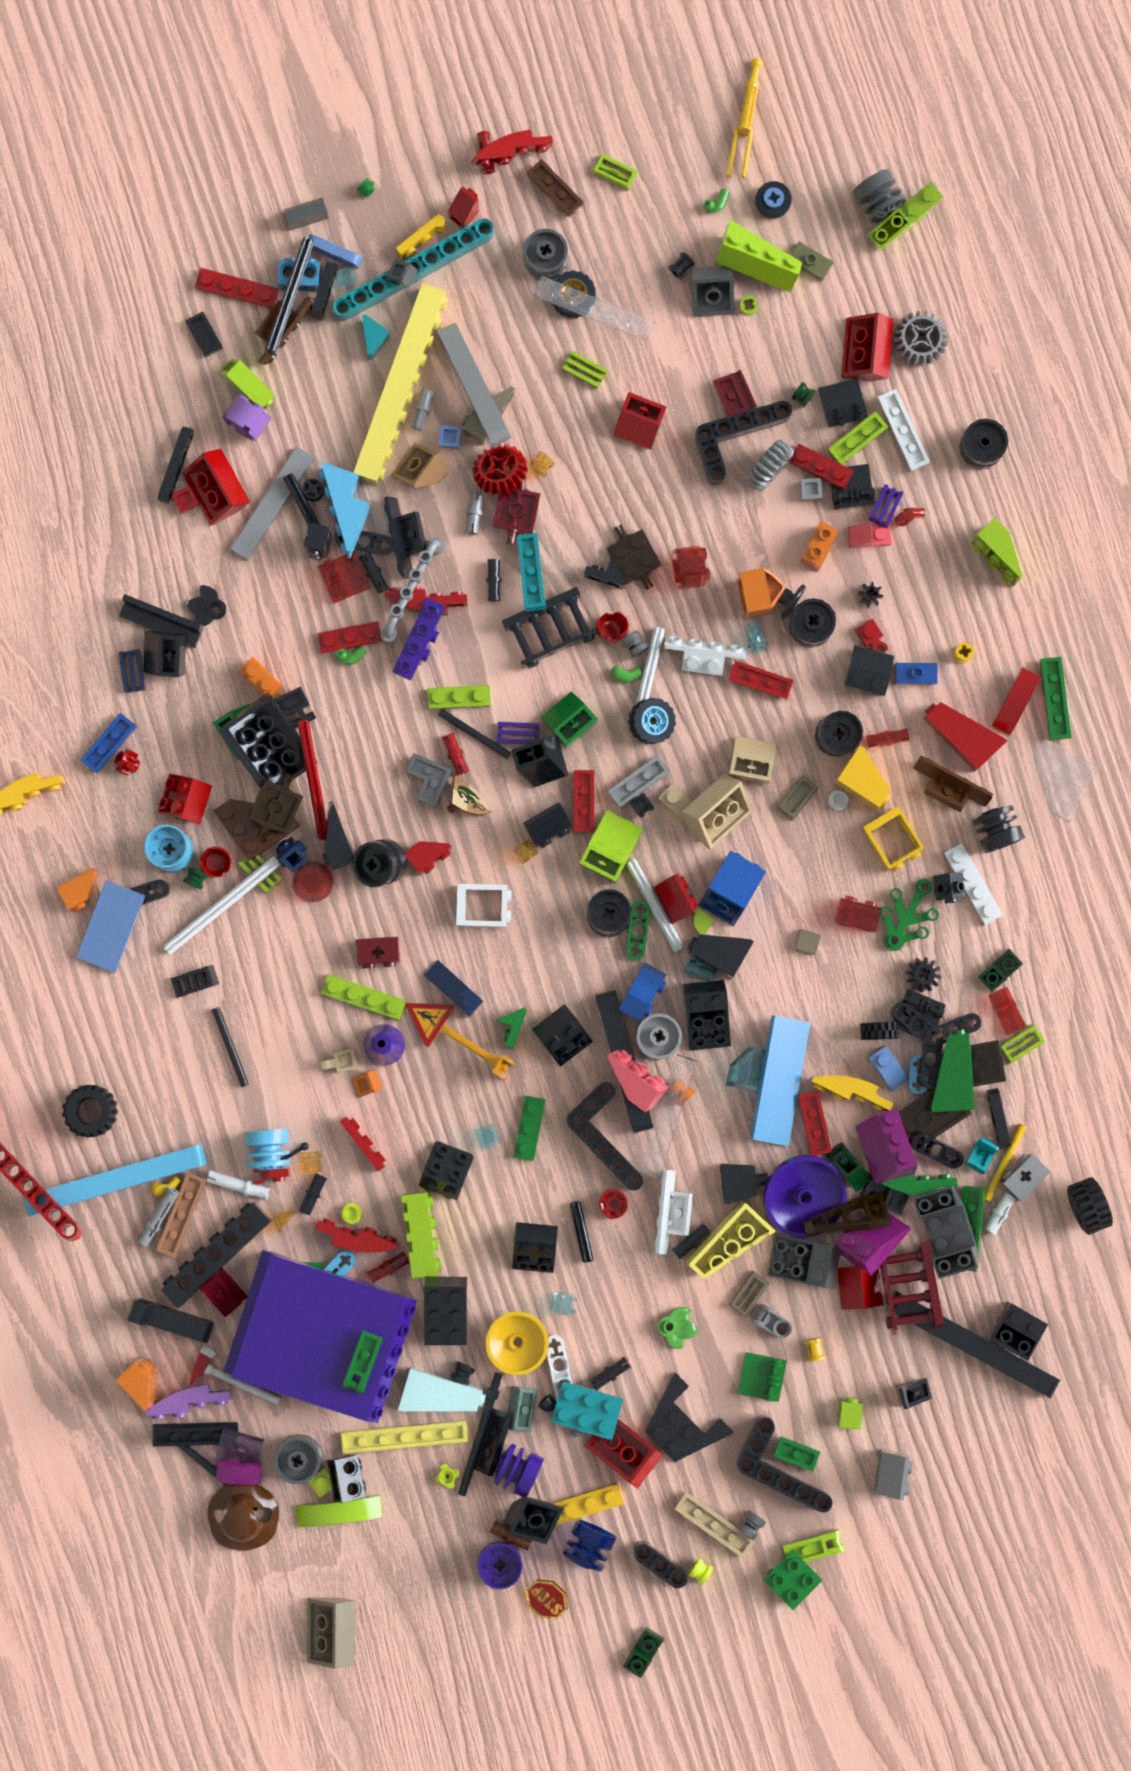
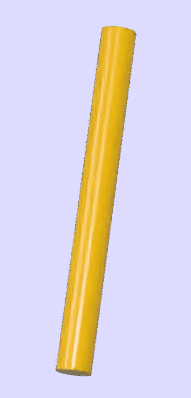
[985,1124,1027,1202]

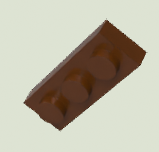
[527,159,584,218]

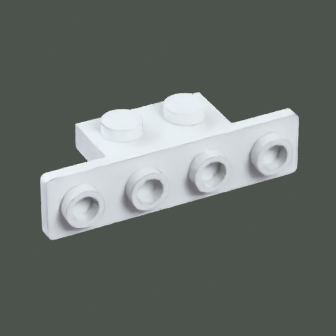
[664,636,746,676]
[654,1170,693,1254]

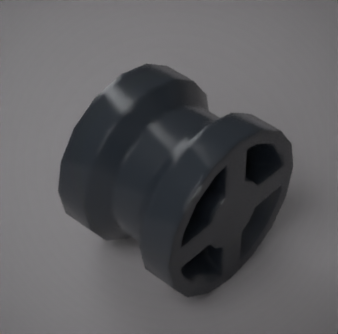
[303,478,324,502]
[629,792,655,818]
[450,1361,475,1385]

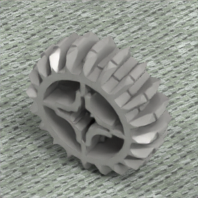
[893,311,949,366]
[746,440,794,491]

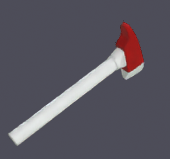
[190,1345,281,1405]

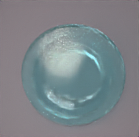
[336,267,357,288]

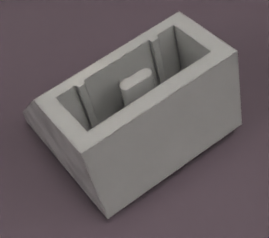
[874,1449,913,1501]

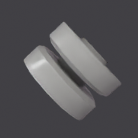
[635,1013,682,1060]

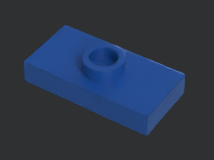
[895,663,938,684]

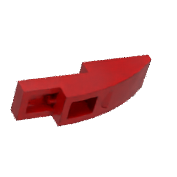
[471,130,553,167]
[384,586,468,616]
[315,1218,400,1252]

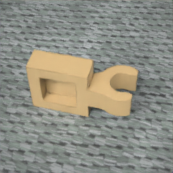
[320,1048,358,1073]

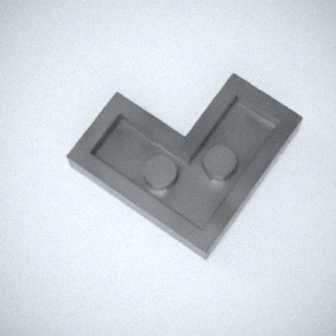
[406,753,452,808]

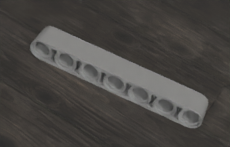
[437,322,511,447]

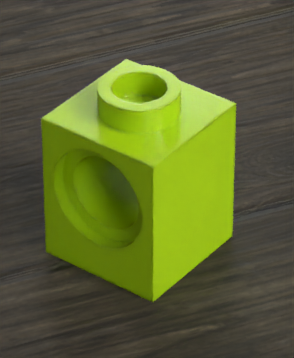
[837,1397,863,1430]

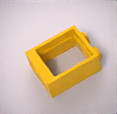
[861,806,924,872]

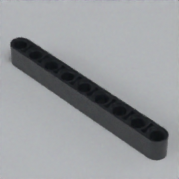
[886,1291,1060,1399]

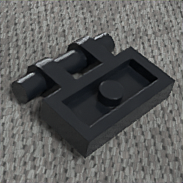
[275,686,316,729]

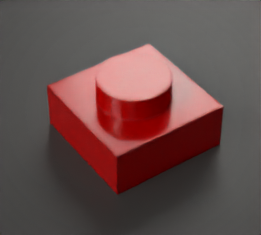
[172,485,200,514]

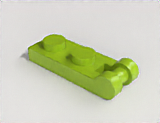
[782,1529,845,1562]

